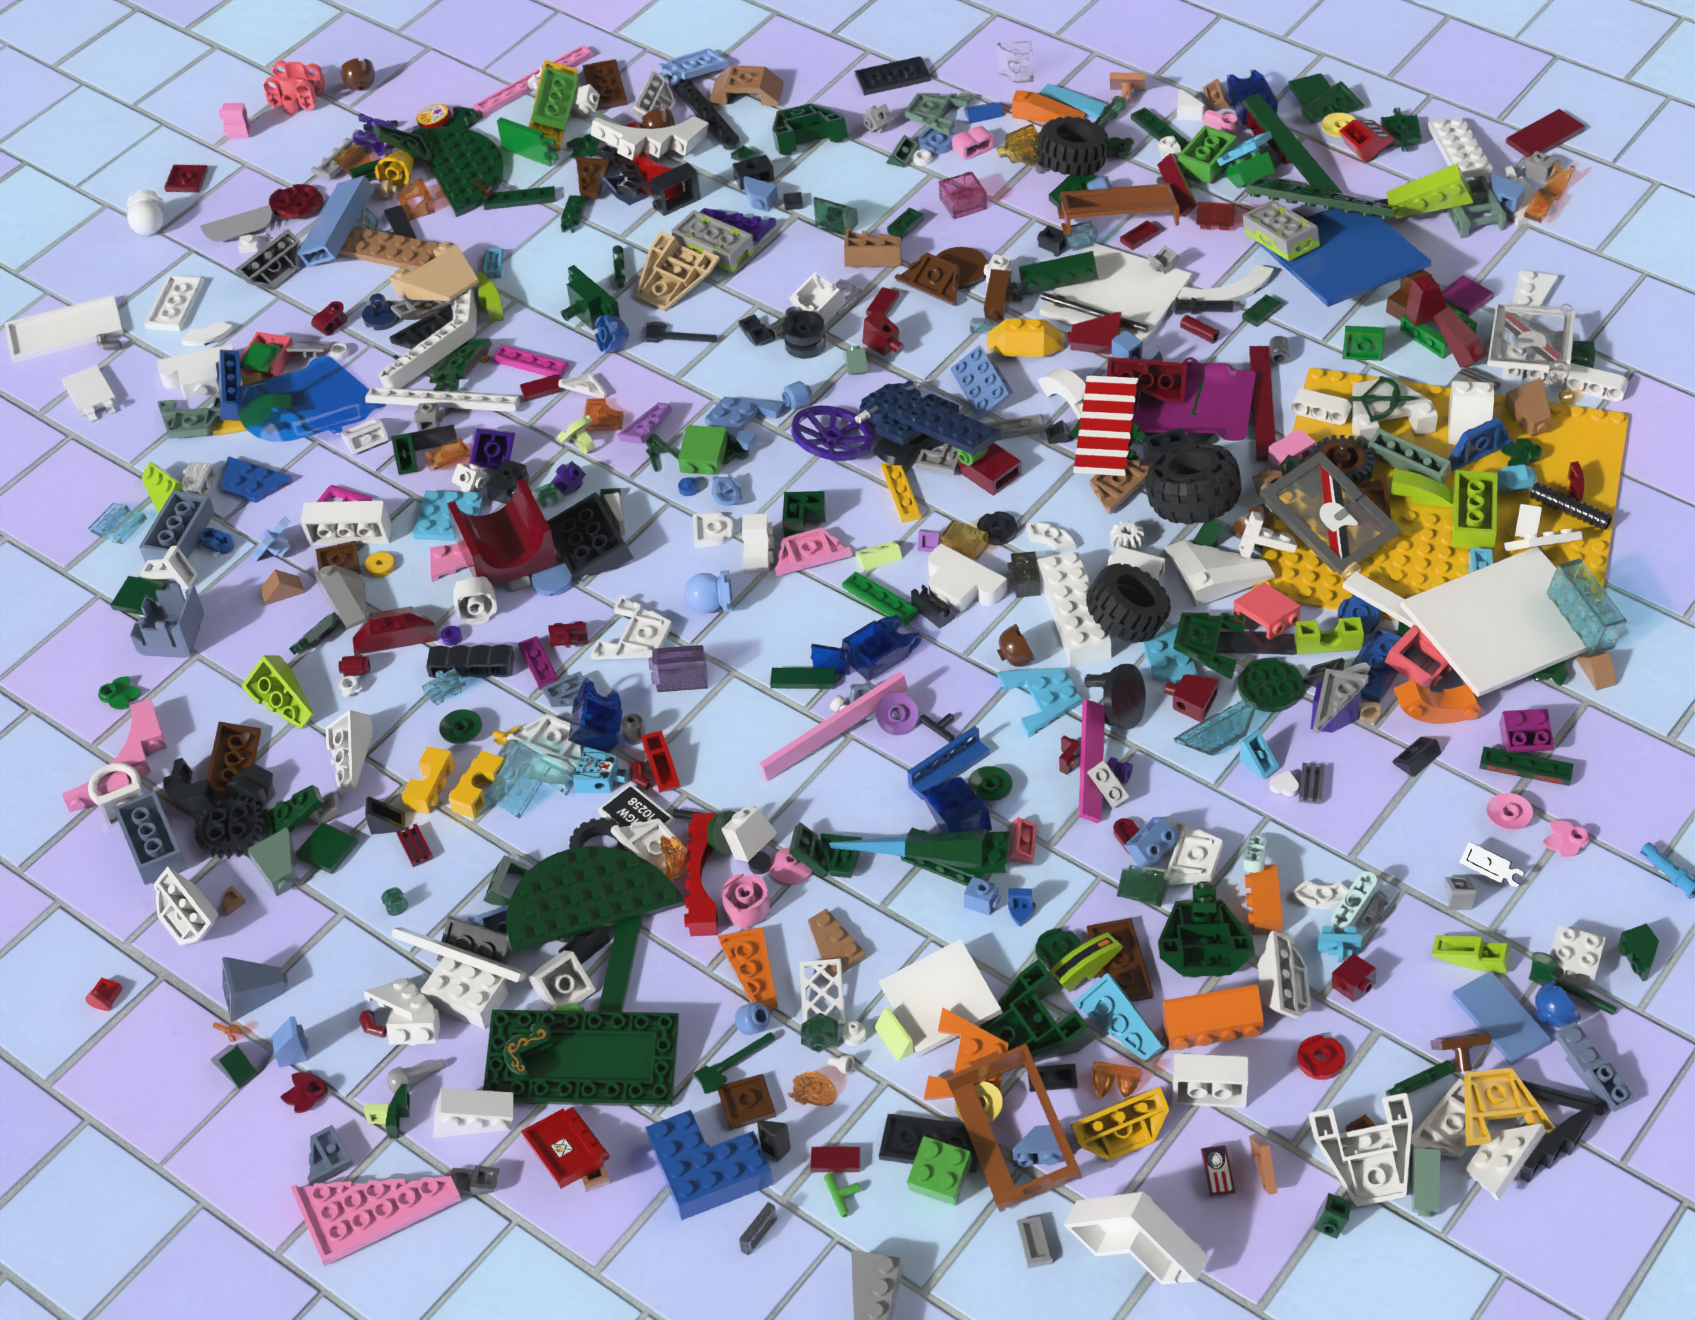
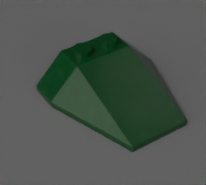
[1158,899,1255,978]

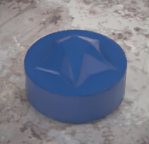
[678,477,699,496]

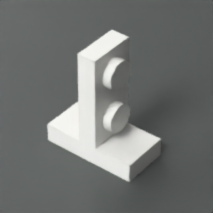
[1238,511,1297,558]
[139,546,198,589]

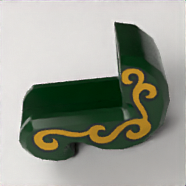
[503,1022,555,1081]

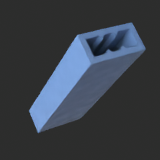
[297,175,374,267]

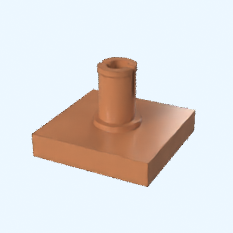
[1109,72,1146,104]

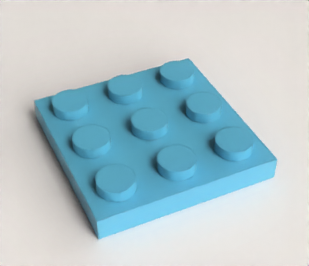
[413,490,485,541]

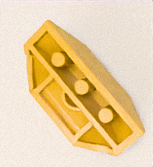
[987,318,1064,357]
[1071,1087,1169,1161]

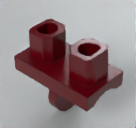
[548,621,589,648]

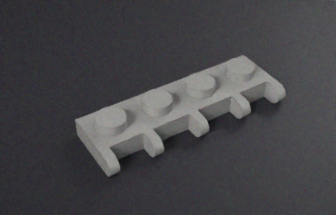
[311,129,368,180]

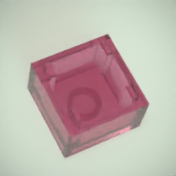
[939,171,987,220]

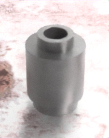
[1269,336,1289,364]
[621,714,645,745]

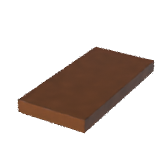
[582,59,628,111]
[1086,918,1154,1002]

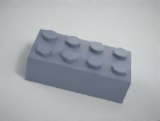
[139,490,215,563]
[113,791,187,885]

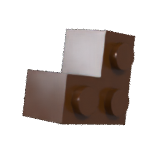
[1386,269,1432,321]

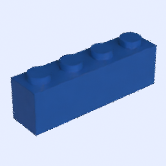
[218,349,242,421]

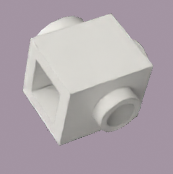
[572,84,600,115]
[1157,136,1181,162]

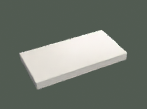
[144,275,204,332]

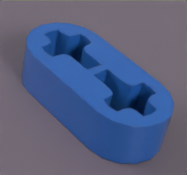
[199,528,235,554]

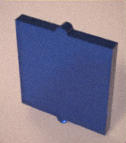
[810,643,851,675]

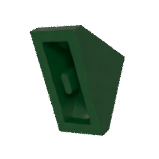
[391,433,418,475]
[1193,518,1236,548]
[210,1045,258,1089]

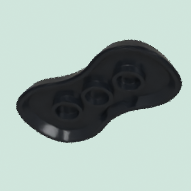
[874,433,945,465]

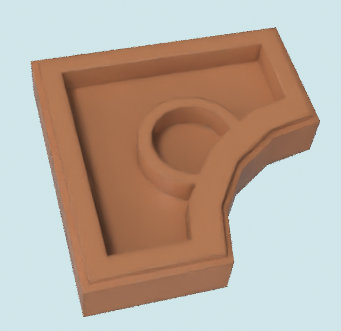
[1249,1133,1278,1195]

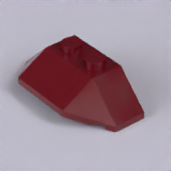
[353,606,437,655]

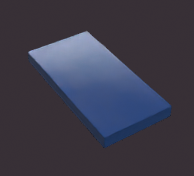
[1350,627,1414,703]

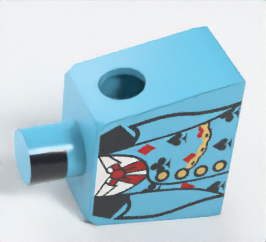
[573,747,628,793]

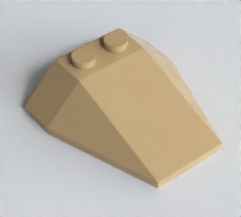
[635,231,720,311]

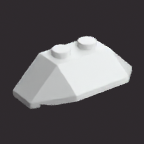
[631,70,675,119]
[154,867,218,946]
[1258,931,1311,1019]

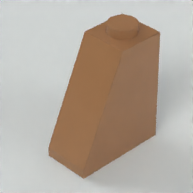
[1504,378,1551,437]

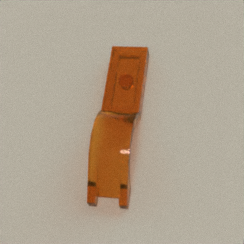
[1524,160,1575,223]

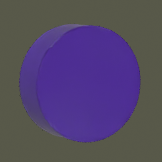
[440,626,462,646]

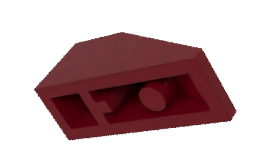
[1433,306,1488,368]

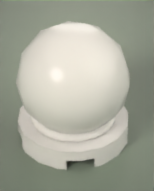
[127,189,164,236]

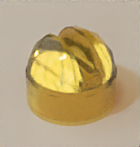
[1558,388,1575,405]

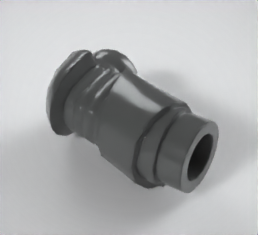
[1363,890,1388,925]

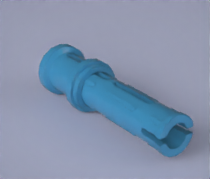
[1640,842,1695,899]

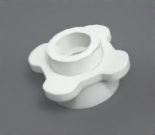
[338,676,362,697]

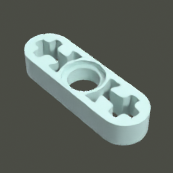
[1244,835,1267,872]
[1331,871,1379,933]

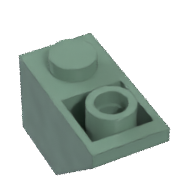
[843,345,868,375]

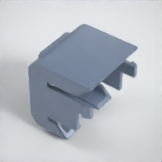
[130,583,204,658]

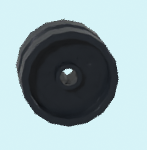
[783,310,826,359]

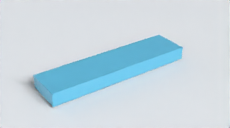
[1039,83,1109,119]

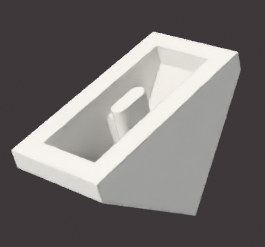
[1177,89,1205,121]
[1515,504,1542,537]

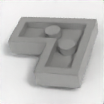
[916,443,959,476]

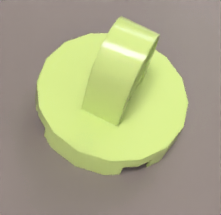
[557,415,595,454]

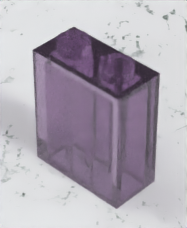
[648,645,708,692]

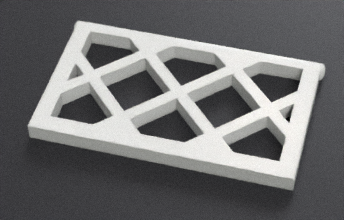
[799,958,846,1028]

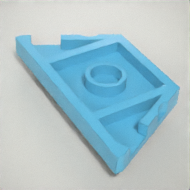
[1217,131,1273,166]
[1144,622,1198,684]

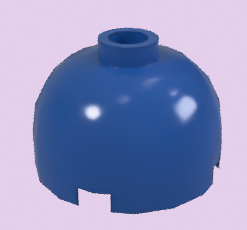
[595,315,629,353]
[1535,979,1581,1028]

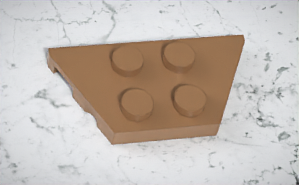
[1090,460,1149,514]

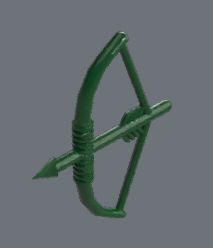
[1350,376,1419,422]

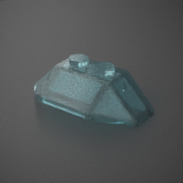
[1173,699,1257,756]

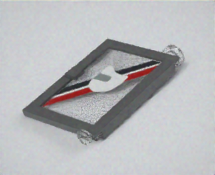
[1260,451,1402,581]

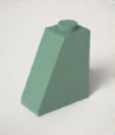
[247,827,296,896]
[1410,1148,1441,1218]

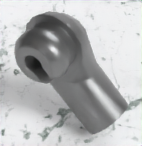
[96,333,122,350]

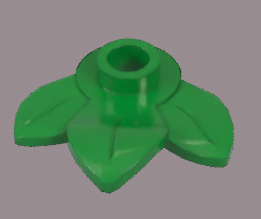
[98,676,141,710]

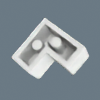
[742,514,774,573]

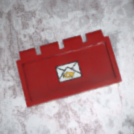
[521,1108,610,1189]

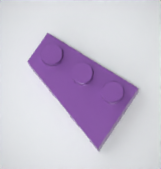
[617,402,673,444]

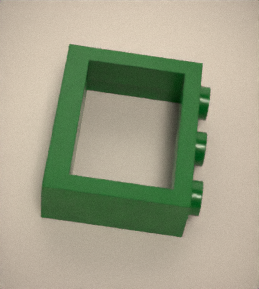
[1400,302,1477,359]

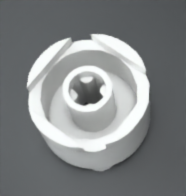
[453,576,497,625]

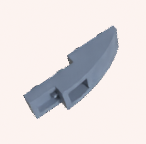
[1554,1022,1636,1112]

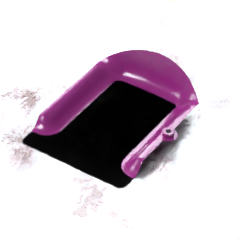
[1131,357,1256,441]

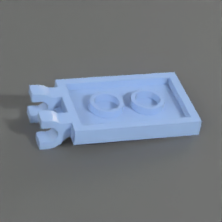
[658,48,728,86]

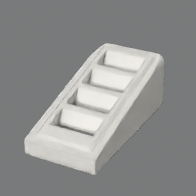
[604,493,626,535]

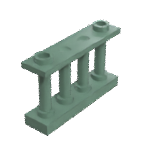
[1445,176,1507,239]

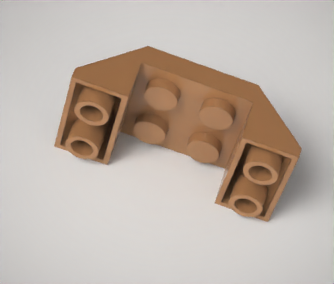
[710,65,784,106]

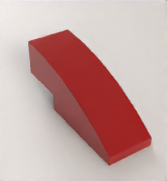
[641,730,680,793]

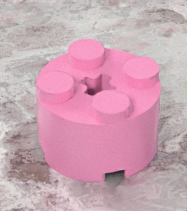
[722,873,770,929]

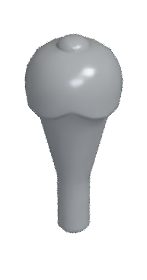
[386,1059,445,1093]

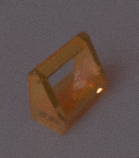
[397,178,435,220]
[423,438,471,471]

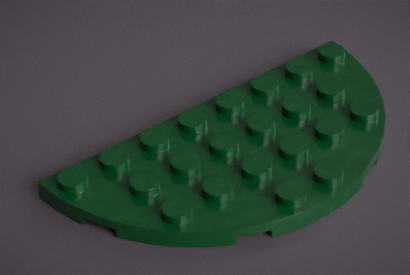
[411,126,504,217]
[506,846,684,953]

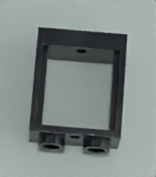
[650,162,701,216]

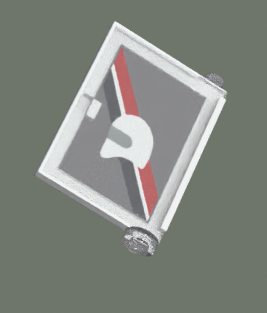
[1487,303,1576,381]

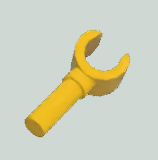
[492,725,521,745]

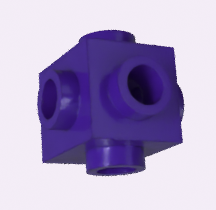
[551,461,586,496]

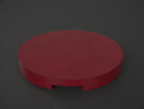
[269,184,324,219]

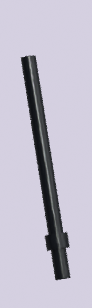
[1041,292,1149,333]

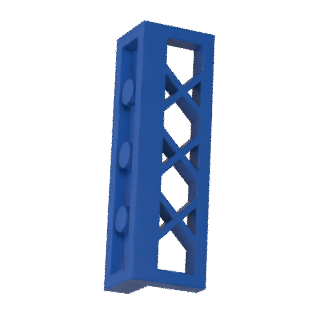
[907,726,990,801]

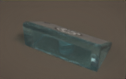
[970,318,1005,334]

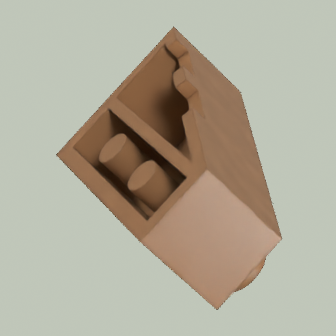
[844,228,902,268]

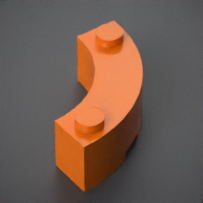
[1394,679,1484,724]

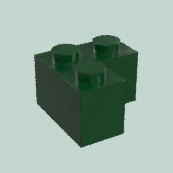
[782,491,826,537]

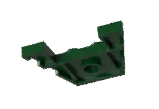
[1173,612,1247,679]

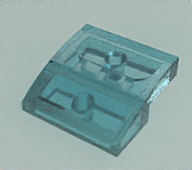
[88,503,147,544]

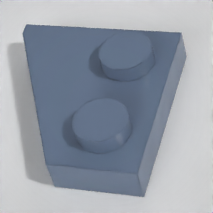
[542,671,598,707]
[308,1125,354,1186]

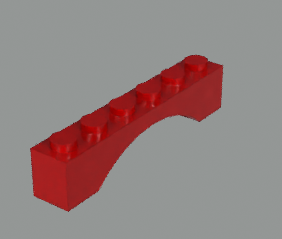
[624,121,684,200]
[684,813,718,936]

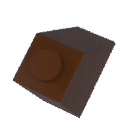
[984,269,1012,320]

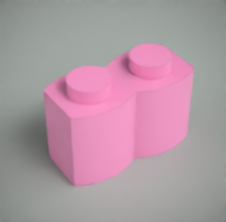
[219,102,251,138]
[952,126,994,159]

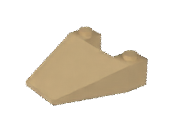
[389,241,480,301]

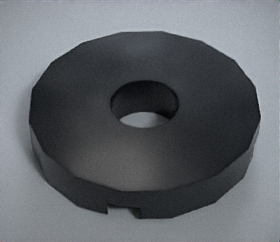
[977,511,1018,546]

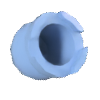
[684,570,733,614]

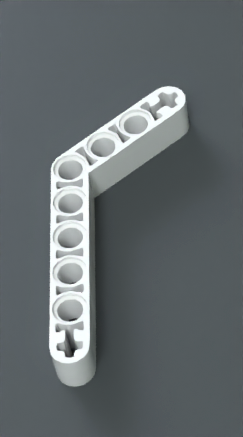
[378,288,478,389]

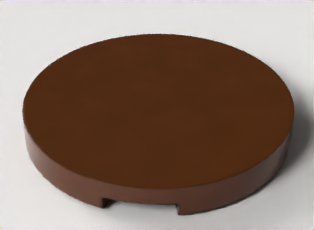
[937,247,988,289]

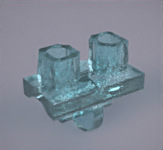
[422,668,466,705]

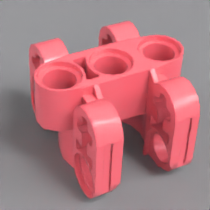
[263,60,325,115]

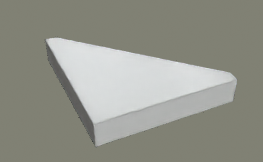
[558,373,607,399]

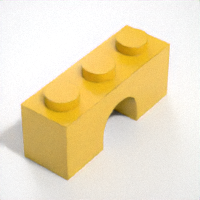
[401,746,455,814]
[449,750,508,819]

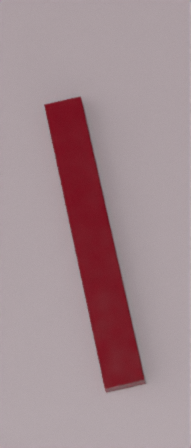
[1249,346,1276,461]

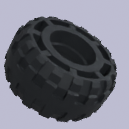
[1145,443,1242,524]

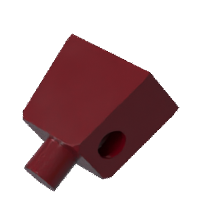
[862,309,904,356]
[1164,674,1219,723]

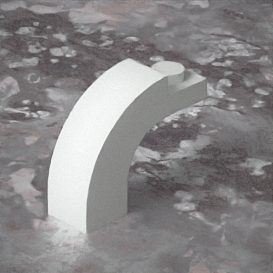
[1037,368,1086,419]

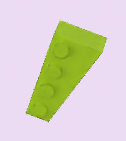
[1386,164,1473,219]

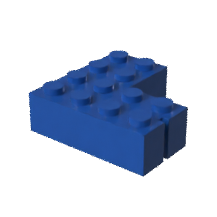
[645,1110,774,1220]

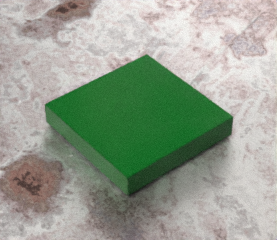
[1342,326,1385,361]

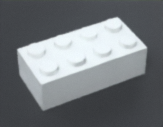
[301,500,392,546]

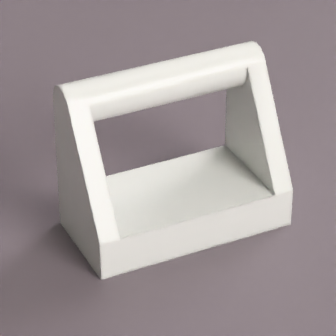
[340,418,389,454]

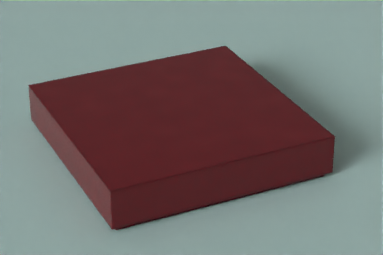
[164,164,208,193]

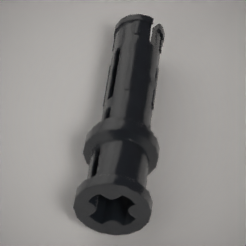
[1174,297,1233,315]

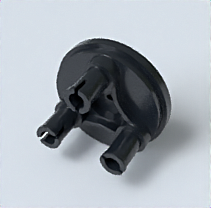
[1084,664,1146,729]

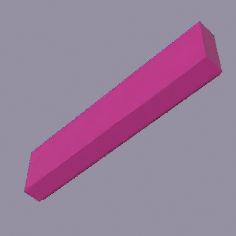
[492,345,569,380]

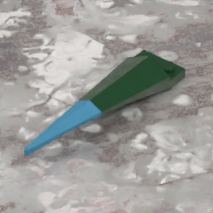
[829,829,1012,873]

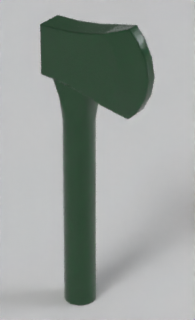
[1528,952,1617,1016]
[694,1032,775,1094]

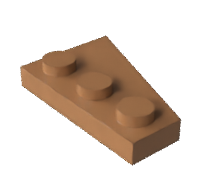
[808,908,867,981]

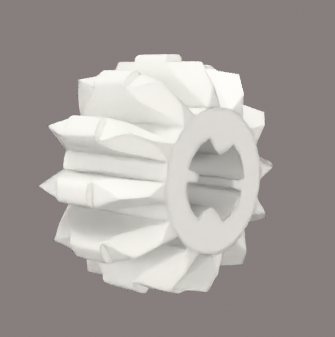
[1110,520,1145,551]

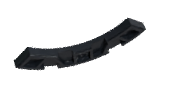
[596,144,643,197]

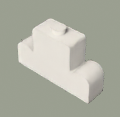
[157,344,234,399]
[928,543,1008,613]

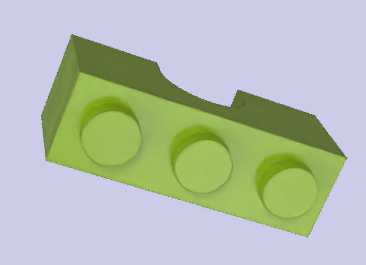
[1294,617,1364,655]

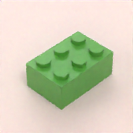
[1178,125,1237,184]

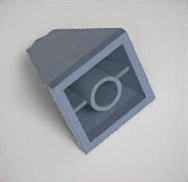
[222,957,288,1022]

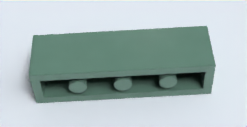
[1368,428,1451,485]

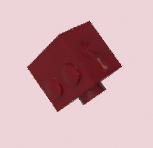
[1332,953,1376,1002]

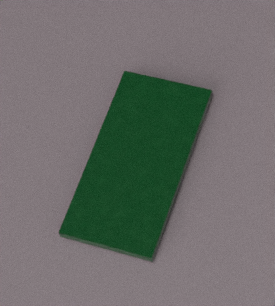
[483,1009,680,1107]

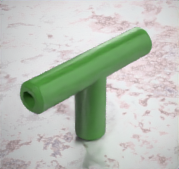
[824,1173,861,1218]

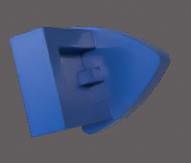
[1008,888,1036,926]

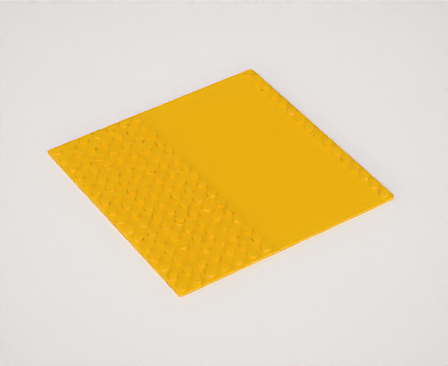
[1252,368,1629,652]

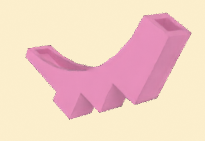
[62,699,167,813]

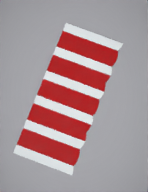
[1073,376,1138,476]

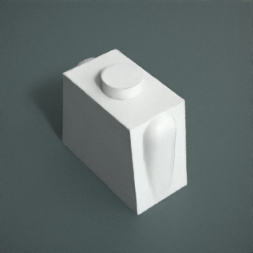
[722,806,777,862]

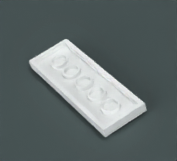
[1428,117,1493,178]

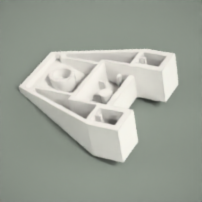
[1352,377,1438,445]
[1308,1093,1413,1207]

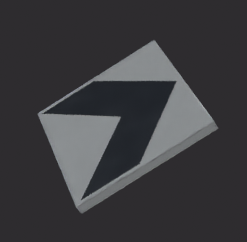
[286,341,334,358]

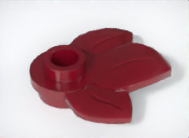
[280,1072,328,1113]

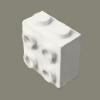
[1550,925,1606,988]

